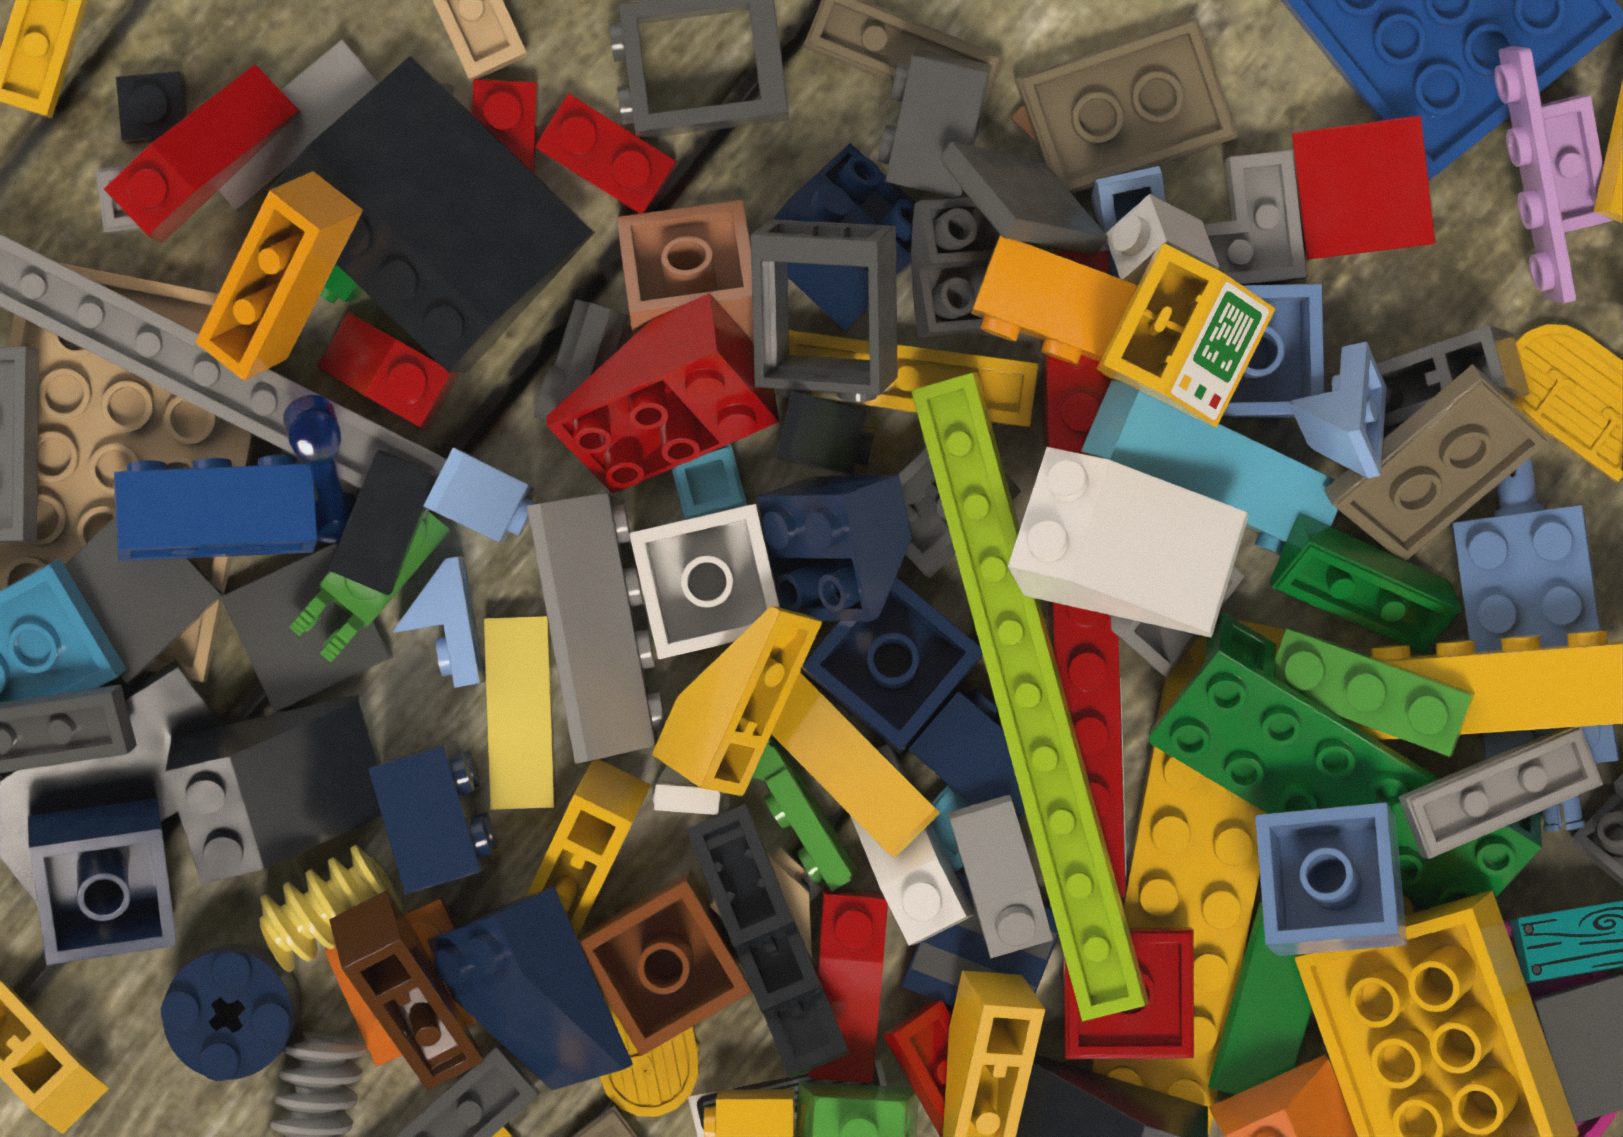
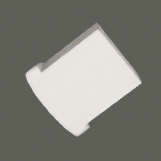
[652,765,731,815]

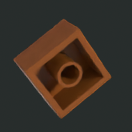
[578,870,752,1056]

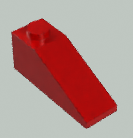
[103,64,301,243]
[809,887,888,1083]

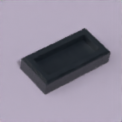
[329,449,439,595]

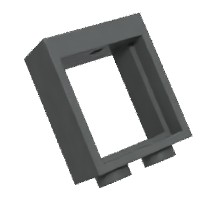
[609,0,789,139]
[751,219,898,402]

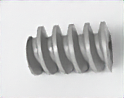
[269,1032,367,1137]

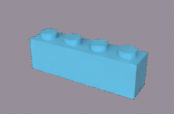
[1081,380,1338,556]

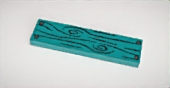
[1510,901,1623,983]

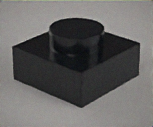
[116,71,187,143]

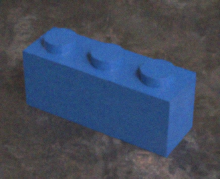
[114,455,317,562]

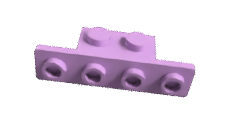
[1495,46,1613,304]

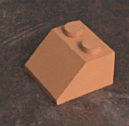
[617,200,754,344]

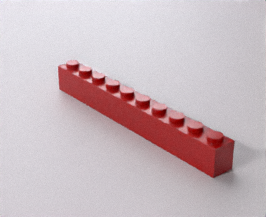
[1041,251,1125,897]

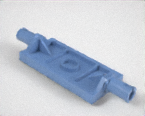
[1453,457,1620,832]

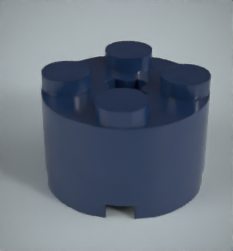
[160,944,301,1081]

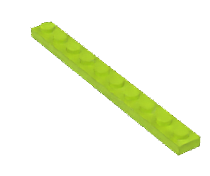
[911,372,1149,1021]

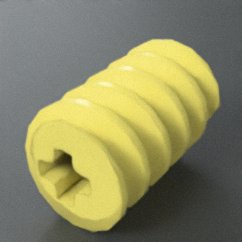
[259,845,403,973]

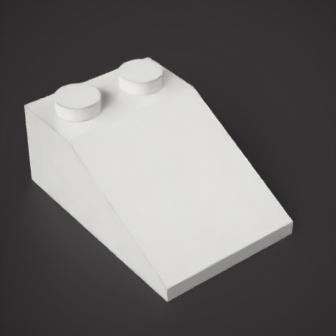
[1008,447,1249,638]

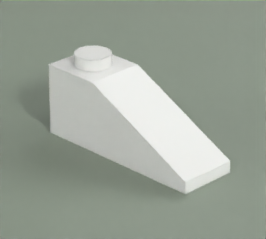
[850,744,976,945]

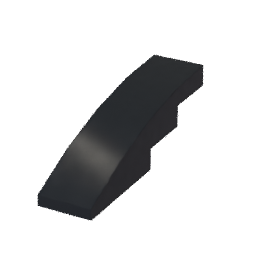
[686,804,851,1078]

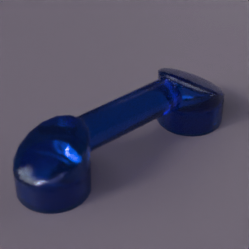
[283,395,357,544]

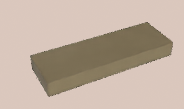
[804,0,1005,115]

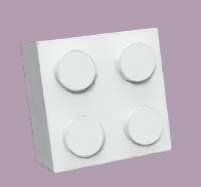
[629,504,780,659]

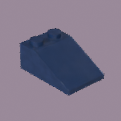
[427,886,633,1090]

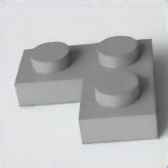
[1203,150,1307,286]

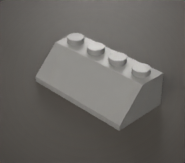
[527,493,666,764]

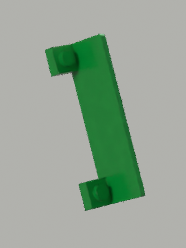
[1149,612,1542,909]

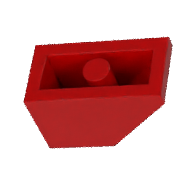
[317,312,460,430]

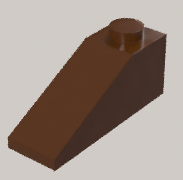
[329,890,484,1091]

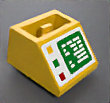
[1097,243,1276,428]

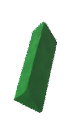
[1270,515,1462,654]
[1208,902,1312,1095]

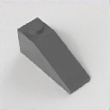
[1324,325,1530,435]

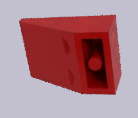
[546,293,779,494]

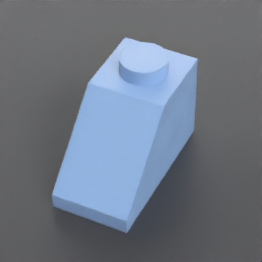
[423,448,536,543]

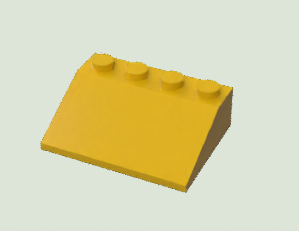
[1294,890,1579,1137]

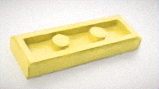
[484,616,556,810]

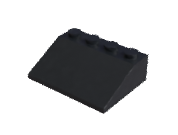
[264,56,595,372]

